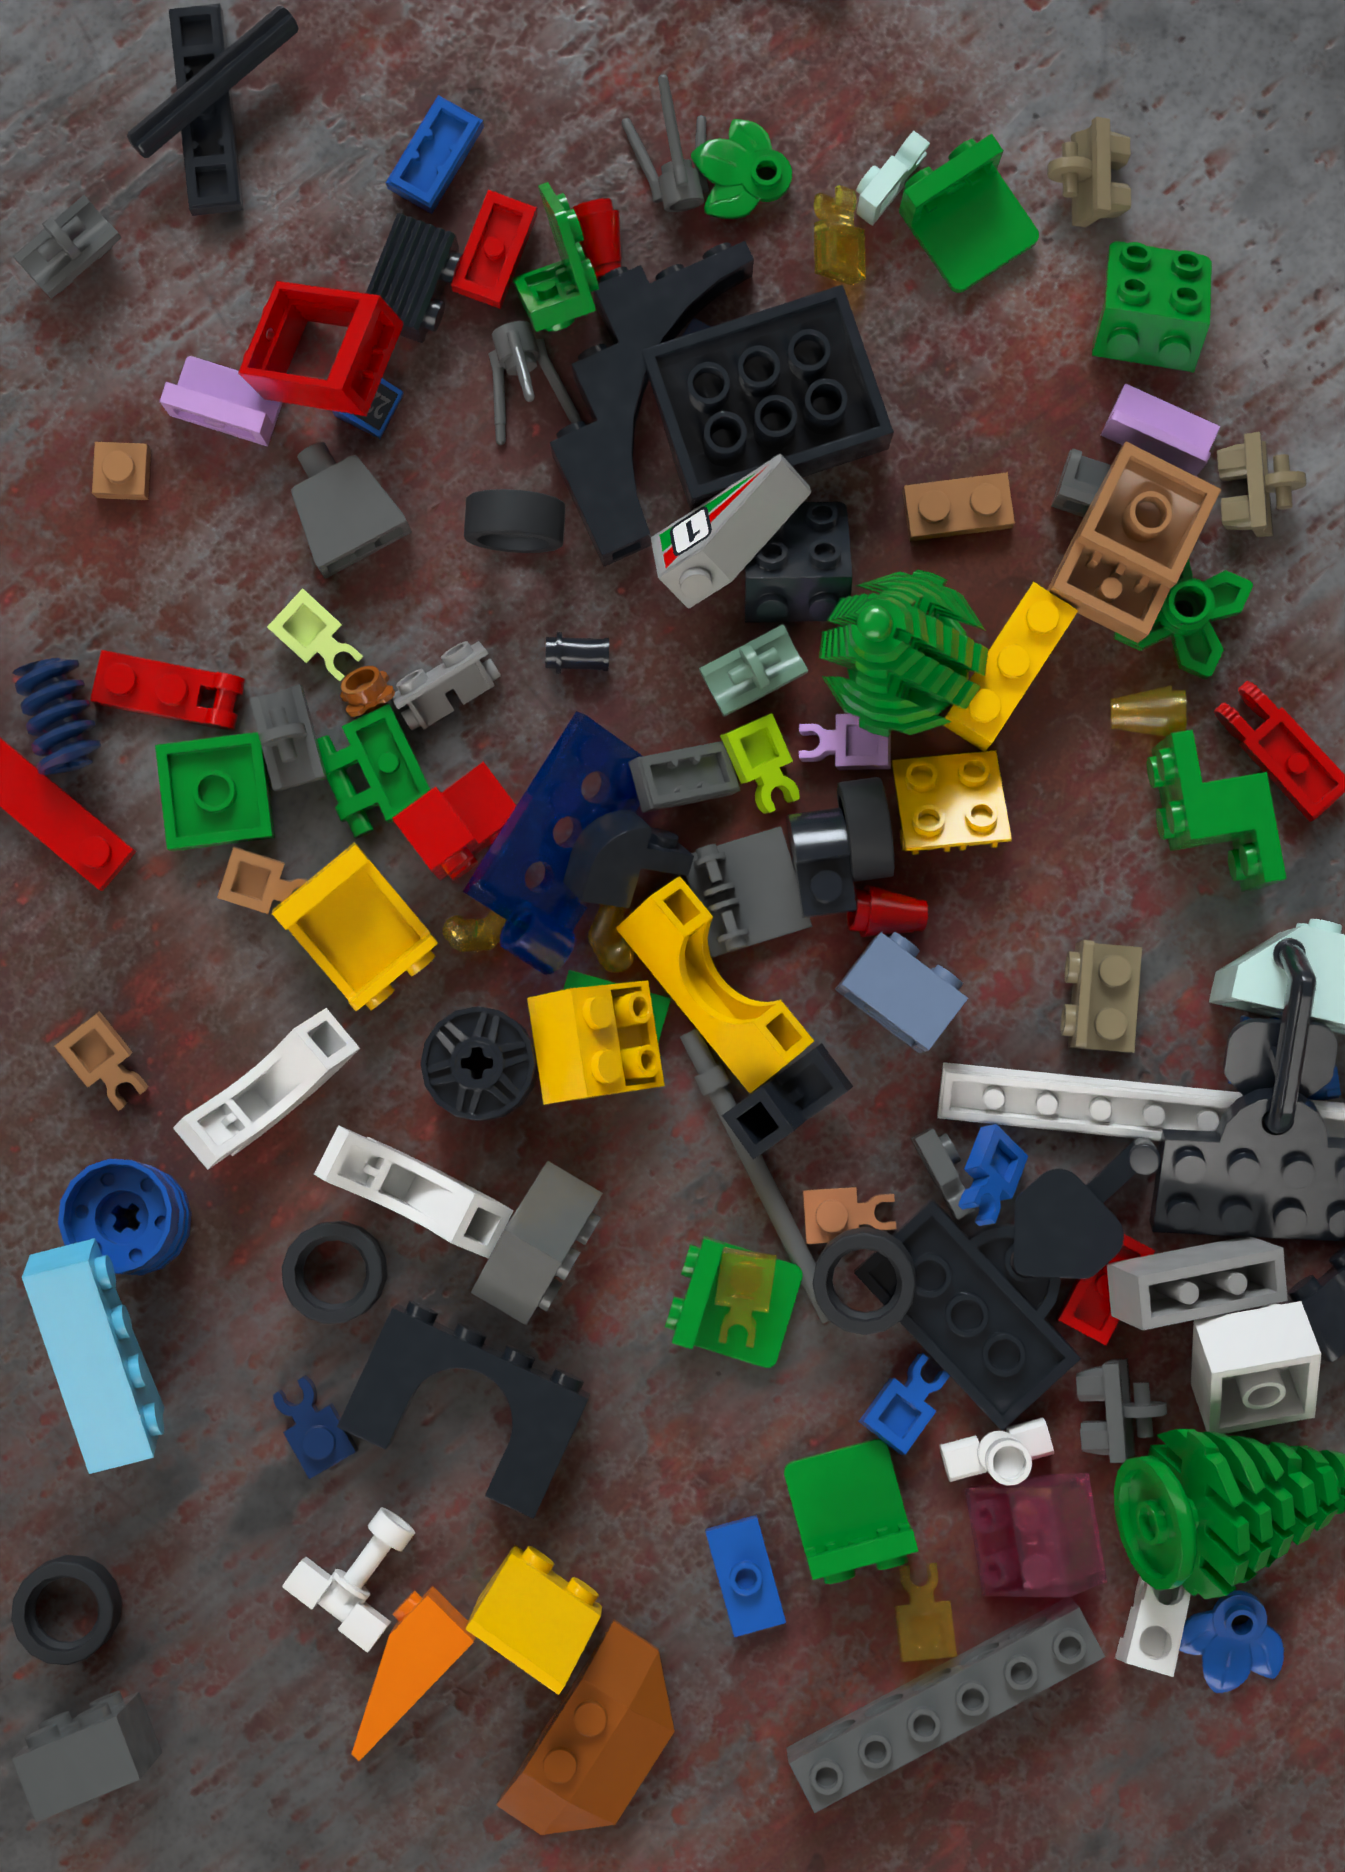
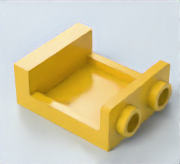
[272,842,438,1011]

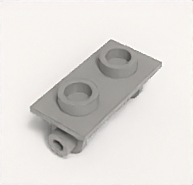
[392,641,501,731]

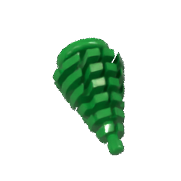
[819,570,988,738]
[1114,1429,1345,1599]

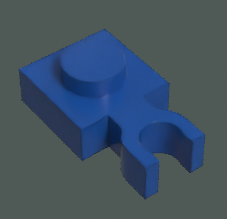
[958,1124,1028,1226]
[858,1353,950,1455]

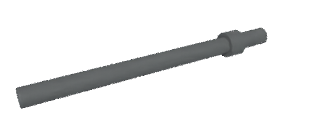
[680,1028,829,1323]

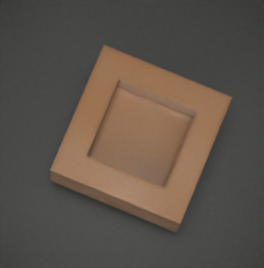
[92,442,151,500]

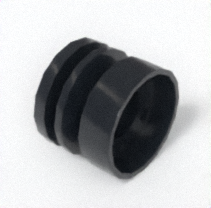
[420,1006,538,1121]

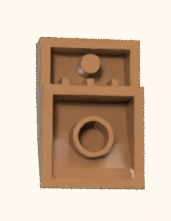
[1047,441,1221,643]

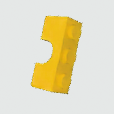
[943,582,1079,752]

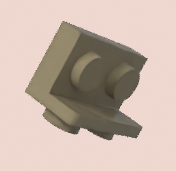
[1060,940,1142,1053]

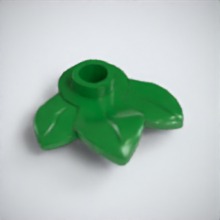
[691,119,792,219]

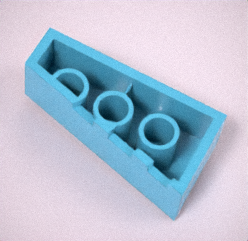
[22,1238,165,1474]

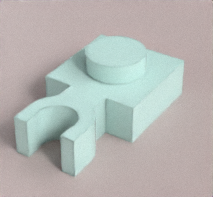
[856,131,930,226]

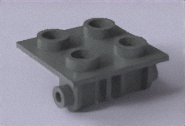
[686,826,812,958]

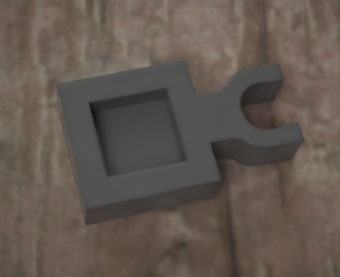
[910,1128,976,1219]

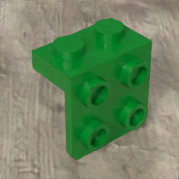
[899,134,1039,293]
[512,182,599,332]
[1092,241,1212,372]
[665,1236,803,1368]
[784,1439,918,1584]

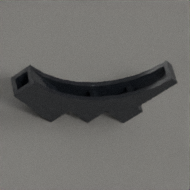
[550,241,754,567]

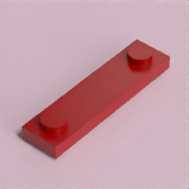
[0,737,137,891]

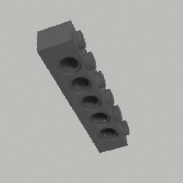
[786,1596,1105,1813]

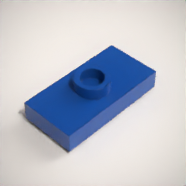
[386,95,484,214]
[705,1515,786,1637]

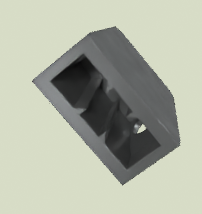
[291,442,412,579]

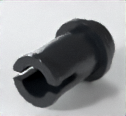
[545,632,609,674]

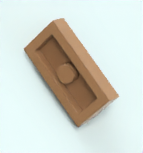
[902,472,1015,541]

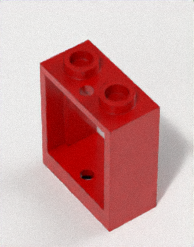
[238,281,404,416]

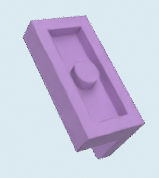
[160,356,283,447]
[1101,383,1220,476]

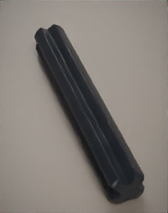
[127,6,299,158]

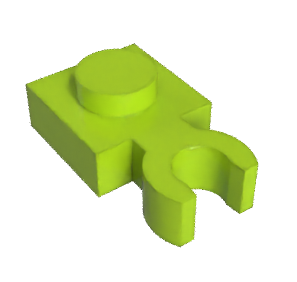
[720,713,800,814]

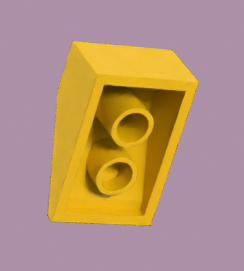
[465,1545,602,1695]

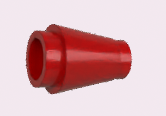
[571,198,622,281]
[847,885,928,937]

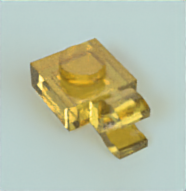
[814,185,866,285]

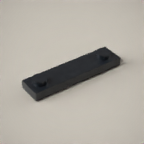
[169,3,244,216]

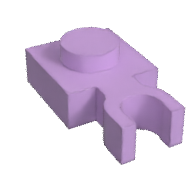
[799,714,891,770]

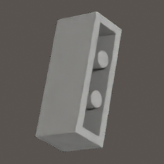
[1107,1237,1288,1330]

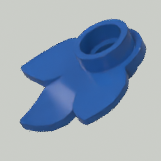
[1179,1590,1284,1693]

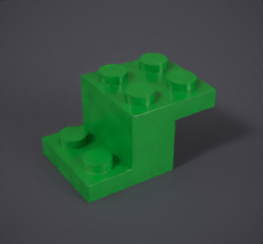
[1146,729,1287,892]

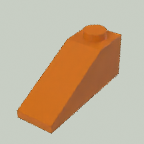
[351,1586,476,1761]

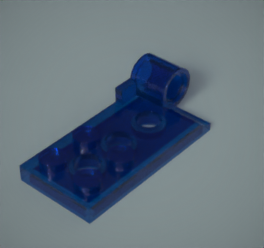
[463,711,642,975]

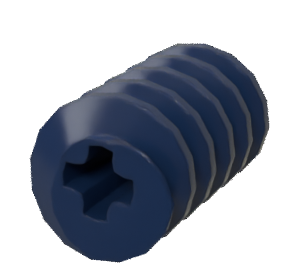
[12,658,101,775]

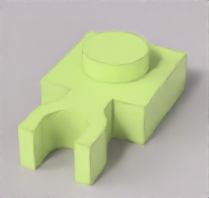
[267,588,363,681]

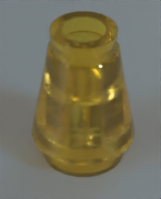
[1110,685,1187,737]

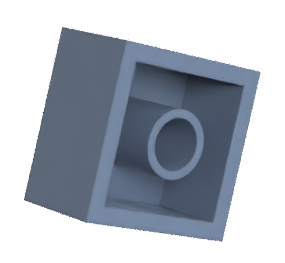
[835,932,968,1053]

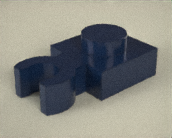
[273,1375,359,1479]

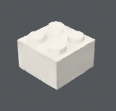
[1191,1301,1321,1434]

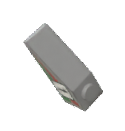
[651,453,811,609]

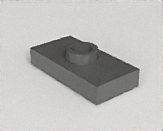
[629,741,741,813]

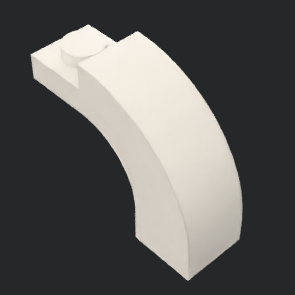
[173,1008,360,1170]
[314,1125,514,1259]

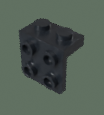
[744,501,852,623]

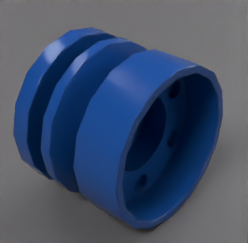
[58,1159,192,1276]

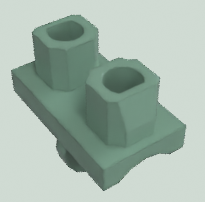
[699,624,808,717]

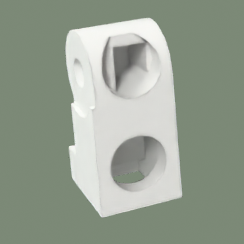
[1115,1576,1190,1677]

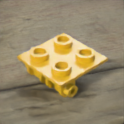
[892,751,1012,855]

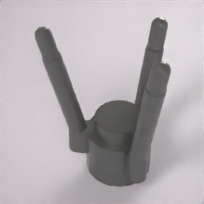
[621,74,709,212]
[488,321,582,445]

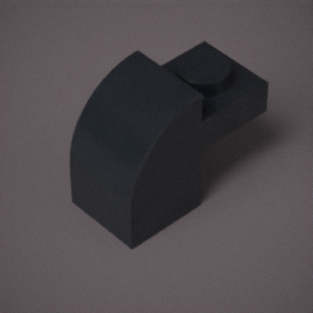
[786,807,857,918]
[563,810,694,908]
[722,1043,853,1159]

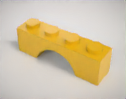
[616,876,814,1093]

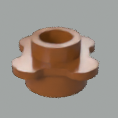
[340,666,395,717]

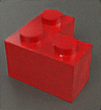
[392,761,525,881]

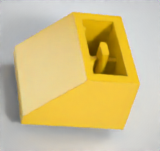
[527,980,665,1105]

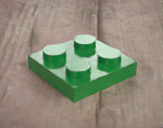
[155,732,275,851]

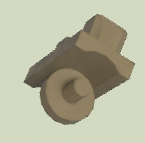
[1047,117,1131,228]
[1217,432,1307,537]

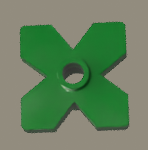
[1113,558,1253,680]

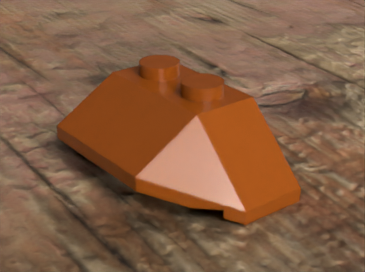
[496,1619,675,1835]

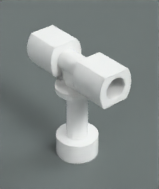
[939,1417,1054,1485]
[282,1507,415,1653]

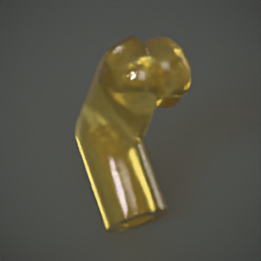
[442,897,522,952]
[588,904,635,973]

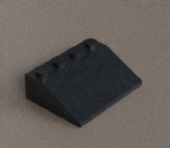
[642,284,894,511]

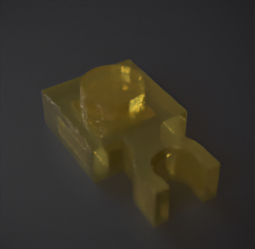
[715,1247,777,1348]
[894,1563,957,1662]

